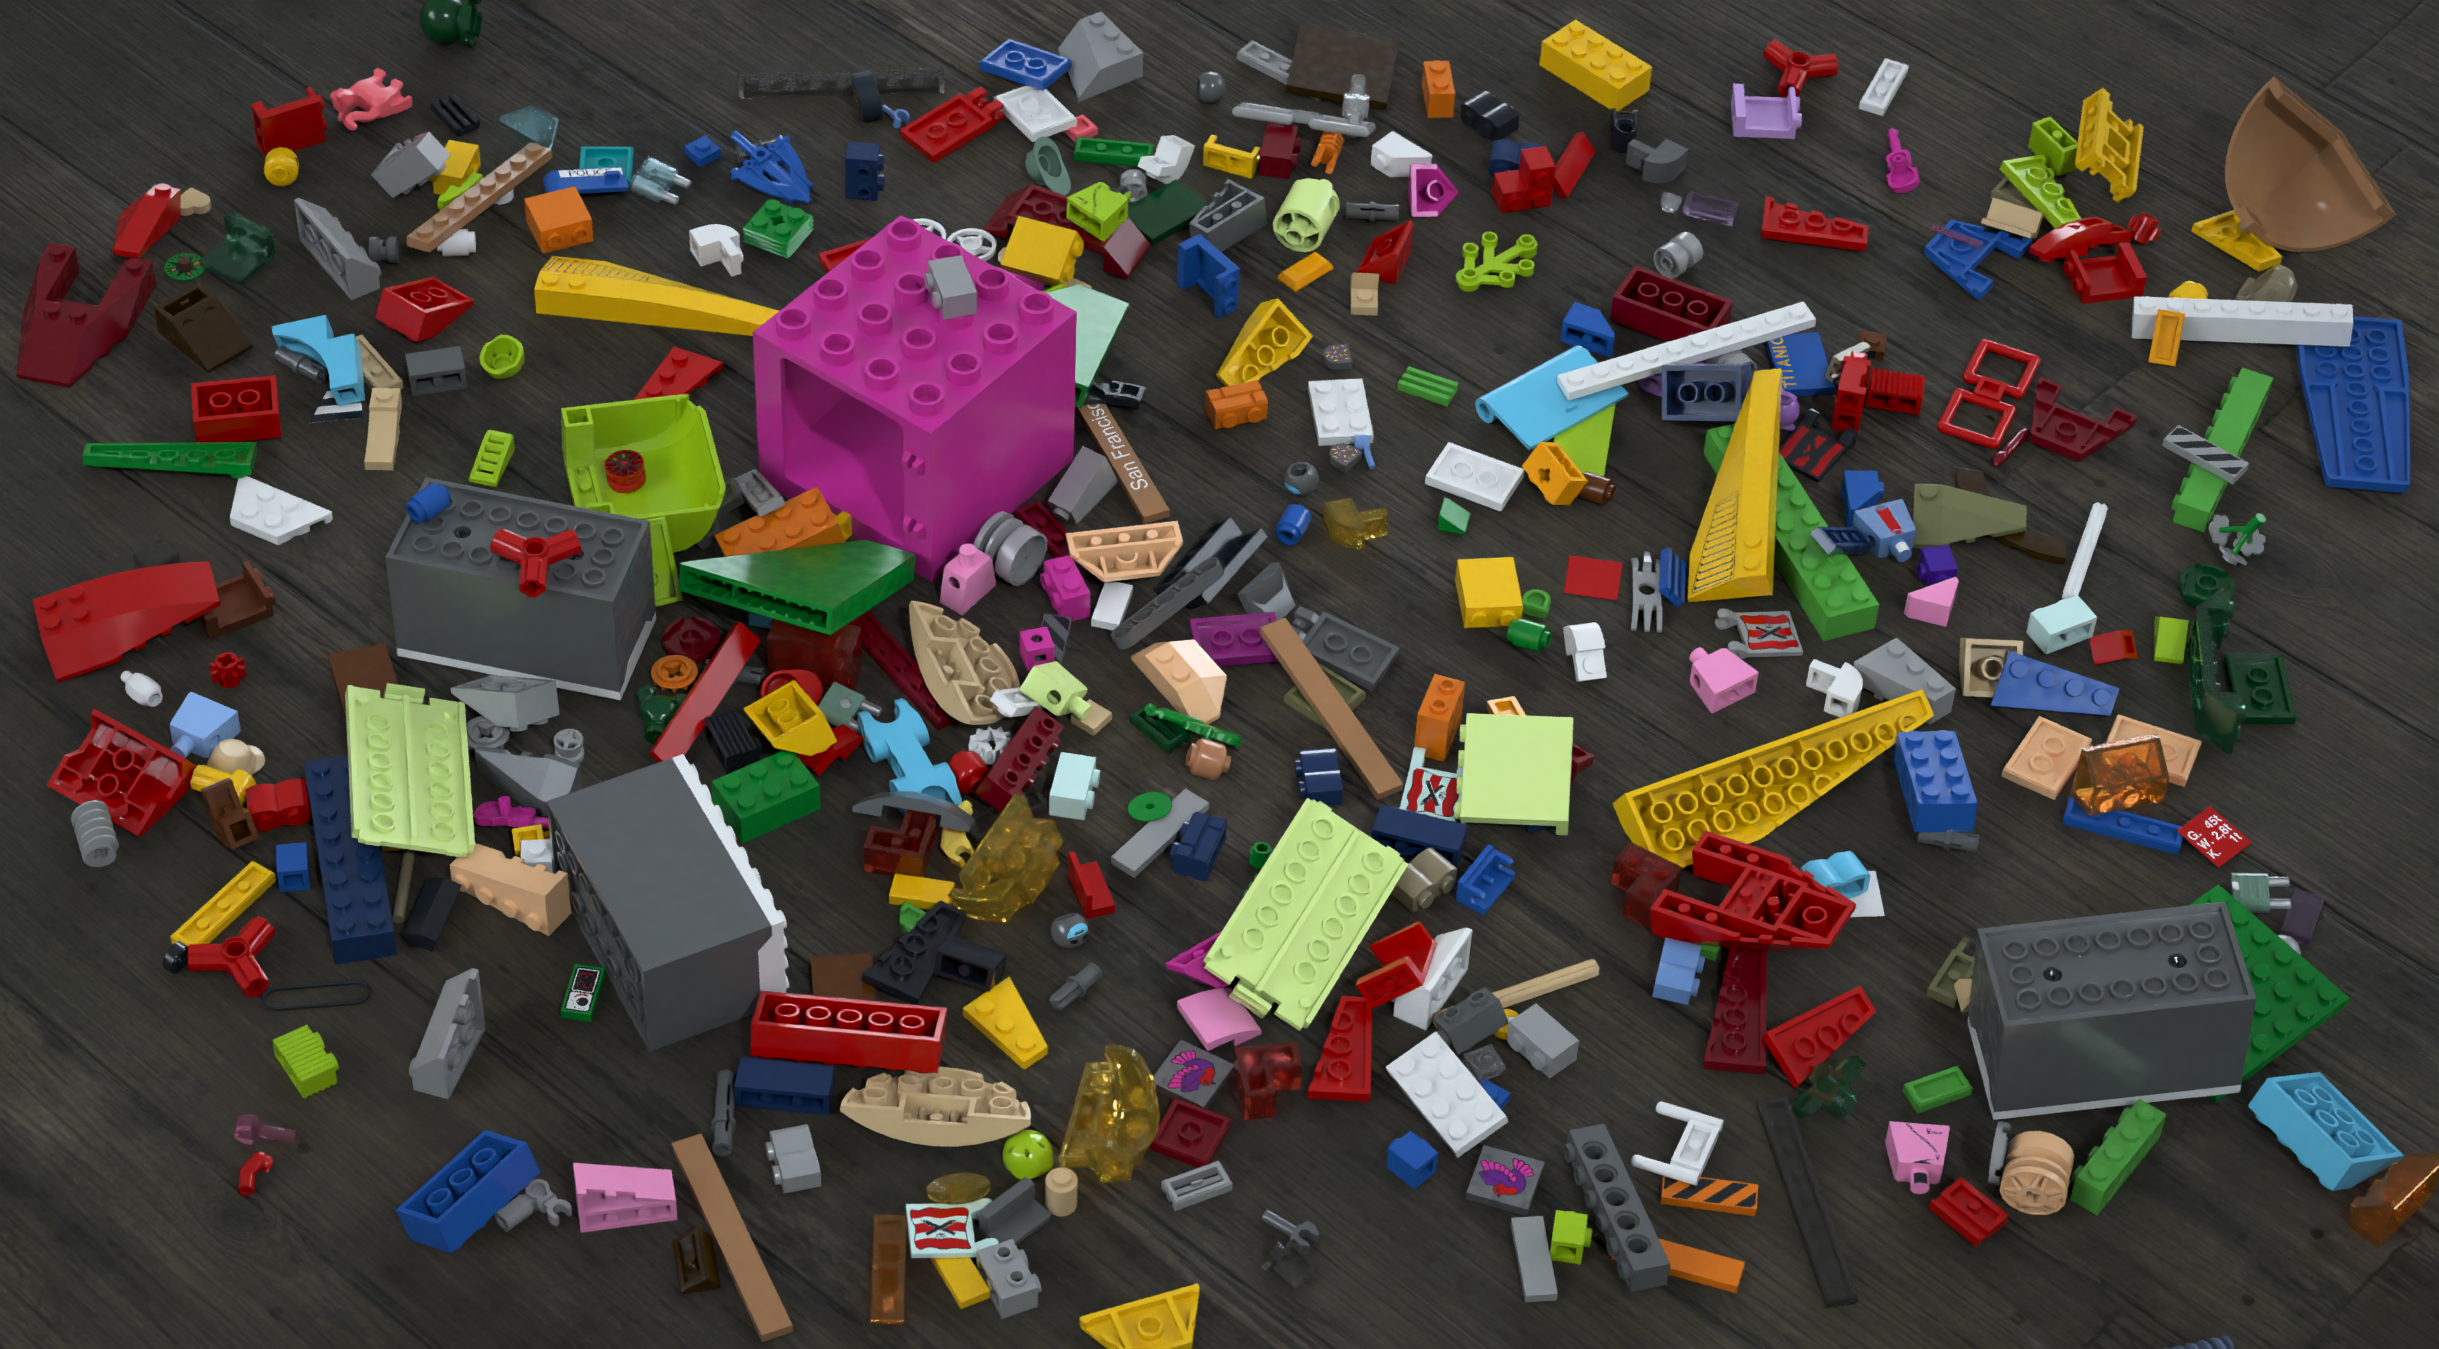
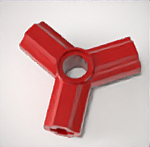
[1763,40,1838,98]
[491,529,582,597]
[188,916,275,998]

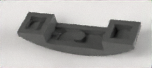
[852,791,976,832]

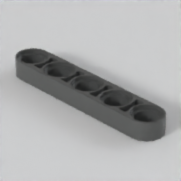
[1111,558,1225,650]

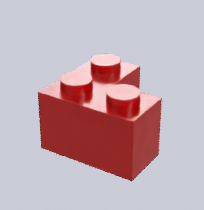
[1492,146,1556,213]

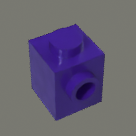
[1917,545,1958,587]

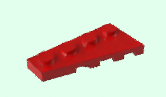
[634,346,723,400]
[1762,986,1876,1089]

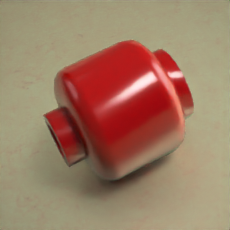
[949,751,990,794]

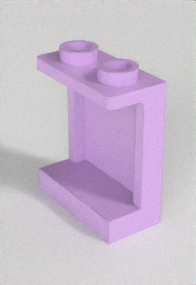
[1730,84,1802,139]

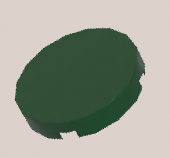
[2178,563,2235,610]

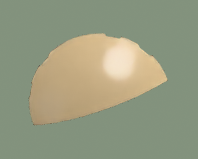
[909,600,1020,725]
[840,1067,1031,1147]

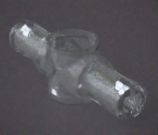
[1342,74,1370,138]

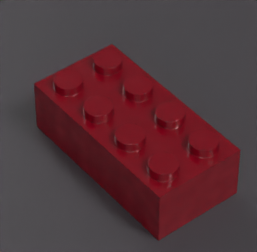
[1610,265,1733,342]

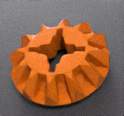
[651,655,698,693]

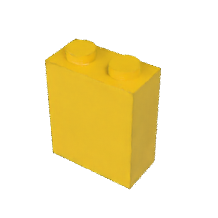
[1000,216,1084,288]
[1455,557,1523,628]

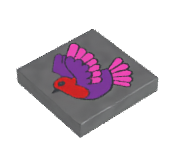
[1149,1040,1235,1109]
[1466,1145,1545,1216]

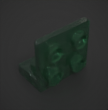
[199,211,276,284]

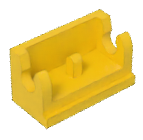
[1203,135,1261,179]

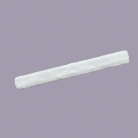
[2062,502,2108,599]

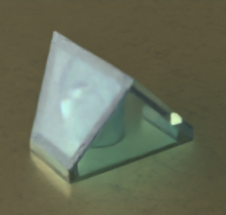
[499,104,559,149]

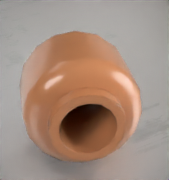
[1185,738,1231,780]

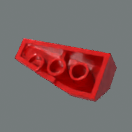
[113,184,181,258]

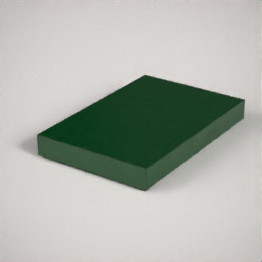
[1128,179,1210,246]
[2224,654,2297,724]

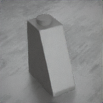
[1048,446,1118,524]

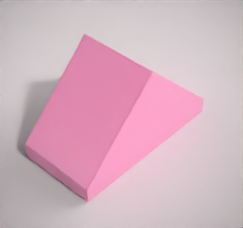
[1904,577,1959,627]

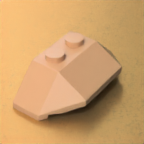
[1066,521,1183,582]
[1131,640,1227,724]

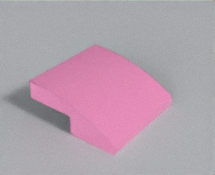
[1177,988,1262,1051]

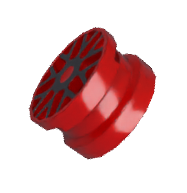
[604,450,646,493]

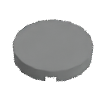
[1988,1121,2011,1185]

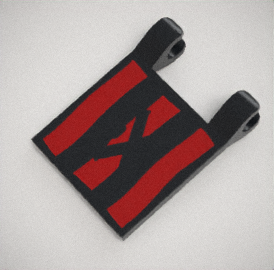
[1779,409,1858,483]

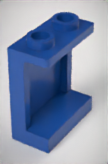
[1177,234,1240,318]

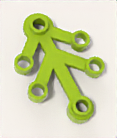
[1456,232,1537,292]

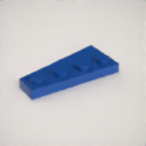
[1990,651,2120,716]

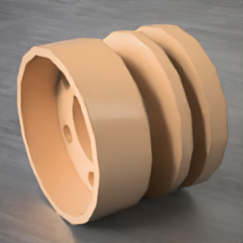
[2000,1131,2074,1215]

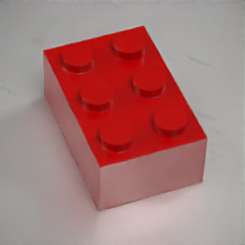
[191,375,282,442]

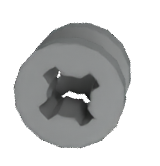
[1120,169,1147,203]
[554,729,585,764]

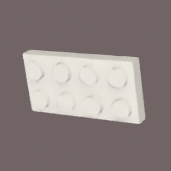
[1386,1032,1508,1158]

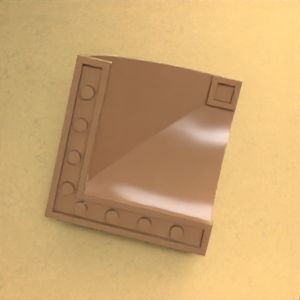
[2225,77,2396,252]

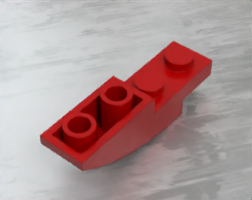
[2029,216,2133,262]

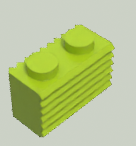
[2028,116,2078,176]
[272,1025,339,1098]

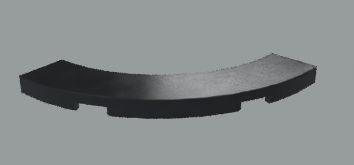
[1083,381,1146,410]

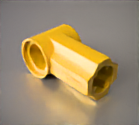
[190,765,256,806]

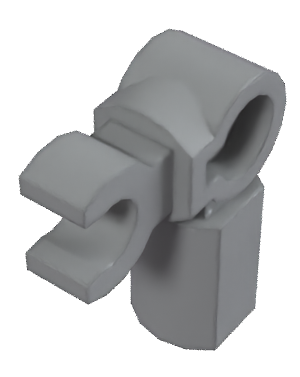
[494,1179,572,1232]

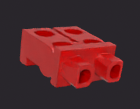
[1831,351,1871,434]

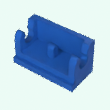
[1456,844,1515,915]

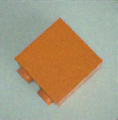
[524,186,593,254]
[1414,674,1465,762]

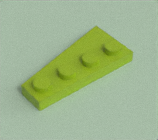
[2000,154,2081,229]

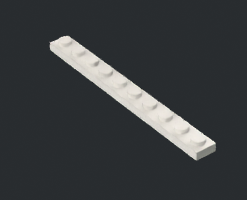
[1557,301,1816,401]

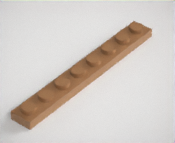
[406,143,553,253]

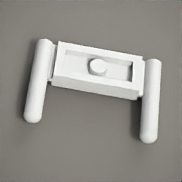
[1631,1101,1724,1186]

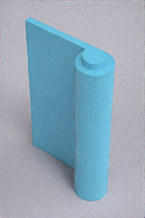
[1475,345,1629,451]

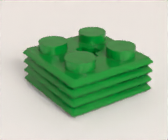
[743,199,814,258]

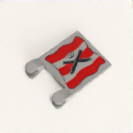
[1715,608,1803,660]

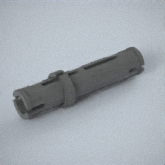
[711,1070,737,1156]

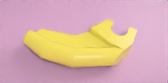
[940,800,974,868]

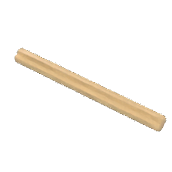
[1432,959,1600,1029]

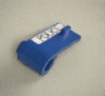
[543,167,628,194]

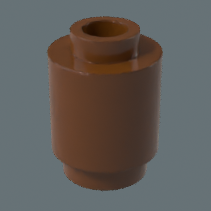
[1578,471,1616,505]

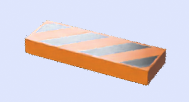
[1660,1176,1758,1216]

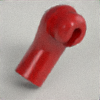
[238,1152,273,1196]

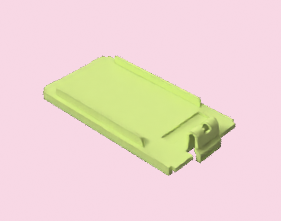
[345,683,475,857]
[1203,798,1408,1031]

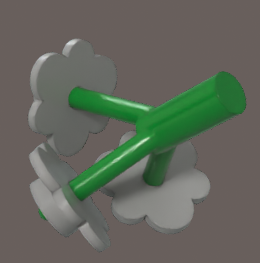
[2209,513,2266,566]

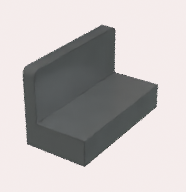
[979,1177,1051,1245]

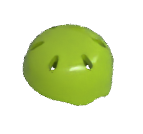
[480,335,525,379]
[1003,1130,1054,1180]

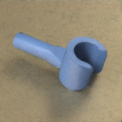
[882,105,909,129]
[1354,435,1376,469]

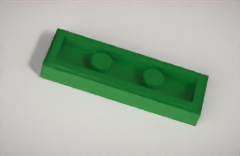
[1074,137,1154,167]

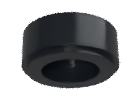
[163,941,189,974]

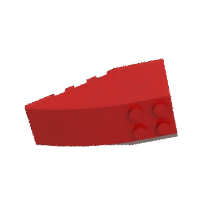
[33,561,221,683]

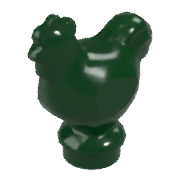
[636,685,687,745]

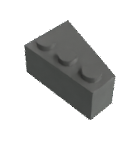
[1189,179,1267,252]

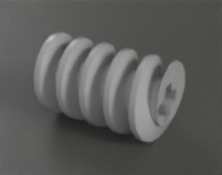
[71,800,119,867]

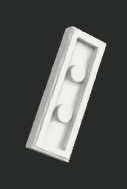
[1859,59,1909,116]

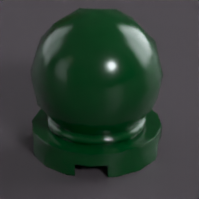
[419,0,483,47]

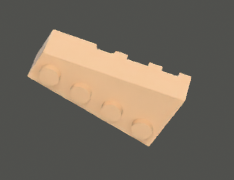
[450,843,571,936]

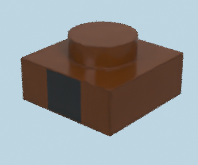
[1858,330,1887,360]

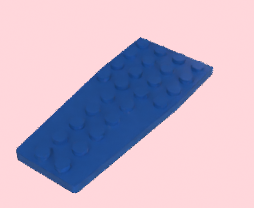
[2296,316,2410,493]

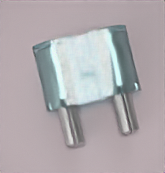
[629,157,691,205]

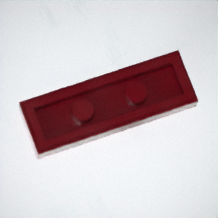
[1015,500,1075,562]

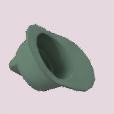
[1025,136,1071,195]

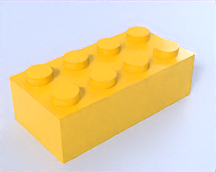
[1539,20,1652,111]

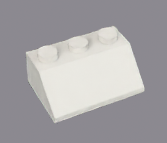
[1392,928,1472,1030]

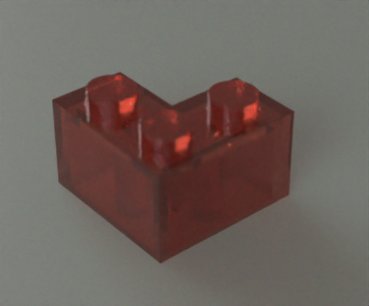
[864,809,937,878]
[1611,841,1682,928]
[1233,1041,1302,1120]

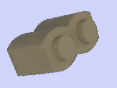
[1390,847,1457,913]

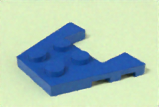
[1924,219,2032,301]

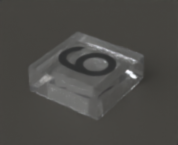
[1463,1044,1506,1083]

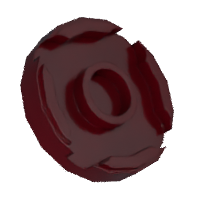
[662,616,720,664]

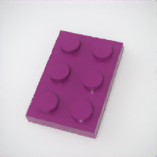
[1189,612,1279,667]

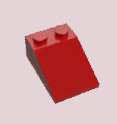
[375,276,474,342]

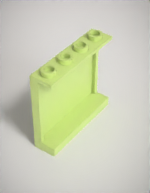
[1455,713,1573,835]

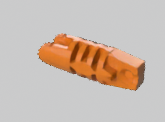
[1311,121,1344,174]

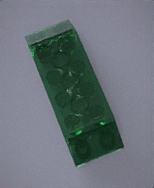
[2186,589,2247,754]

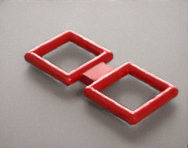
[1937,339,2041,450]

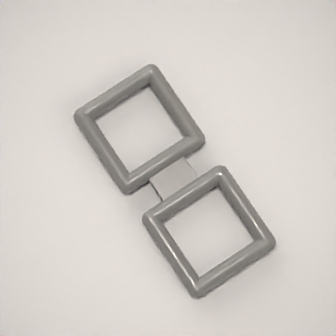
[1232,102,1376,137]

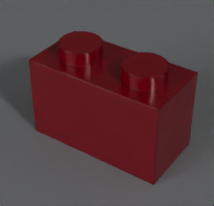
[1259,122,1302,179]

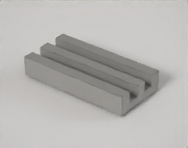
[1161,1161,1233,1211]

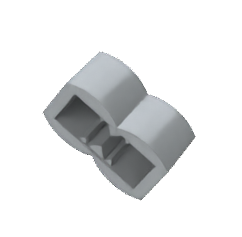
[765,1124,821,1194]

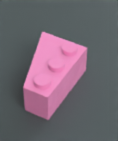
[573,1163,677,1233]

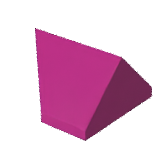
[1408,164,1459,217]

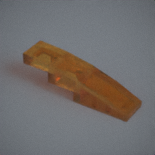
[871,1215,907,1324]

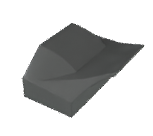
[1237,562,1296,620]

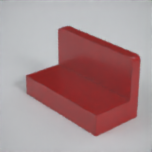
[1068,852,1115,919]

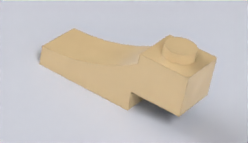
[364,388,402,471]

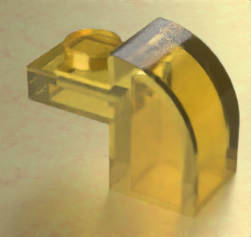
[1323,498,1389,549]

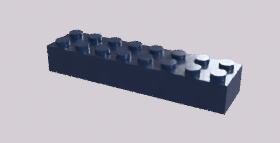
[304,755,397,965]

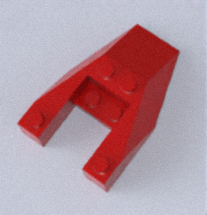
[1650,831,1856,951]

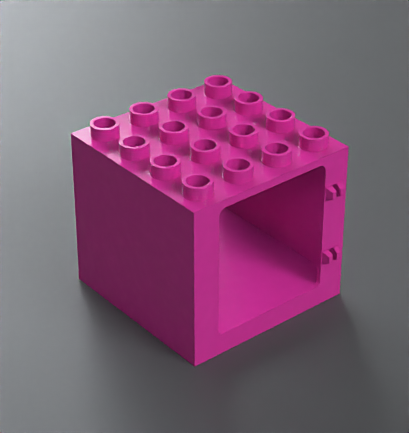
[753,215,1077,582]

